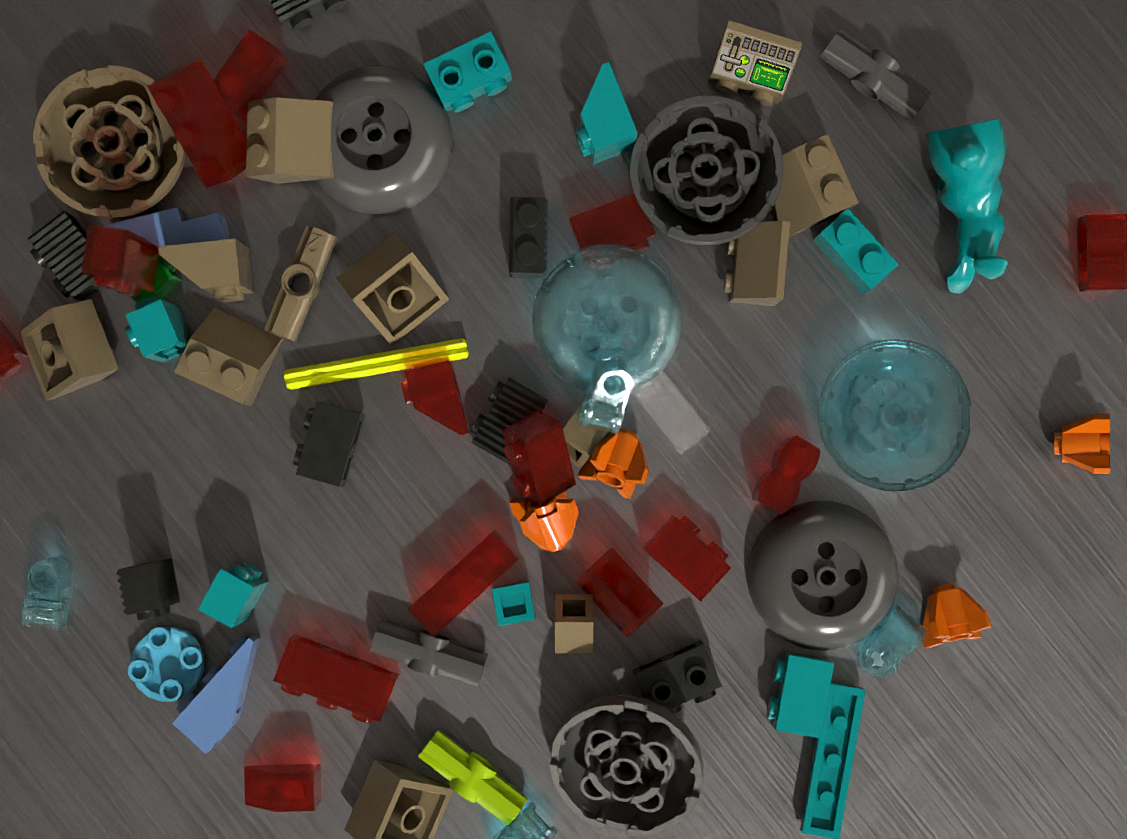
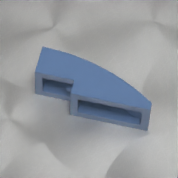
[104,207,230,250]

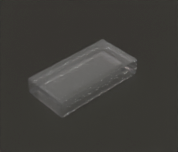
[635,373,710,455]

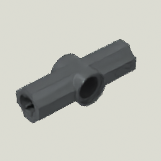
[820,29,932,121]
[370,620,488,687]

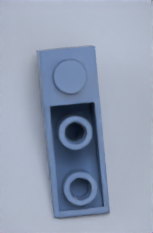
[172,634,260,754]

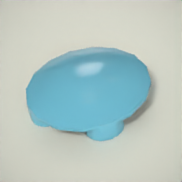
[128,627,205,702]

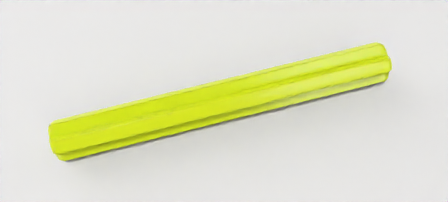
[284,338,469,390]

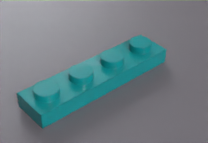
[800,682,866,839]

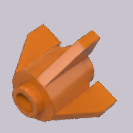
[1054,414,1110,474]
[578,429,649,499]
[509,481,579,552]
[921,583,992,648]

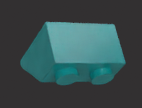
[575,62,638,165]

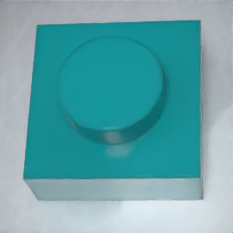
[492,581,536,626]

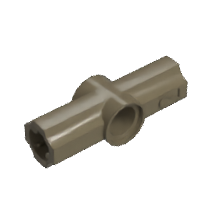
[264,225,337,342]

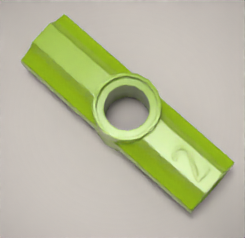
[418,729,528,826]

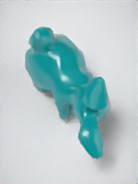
[925,119,1008,294]

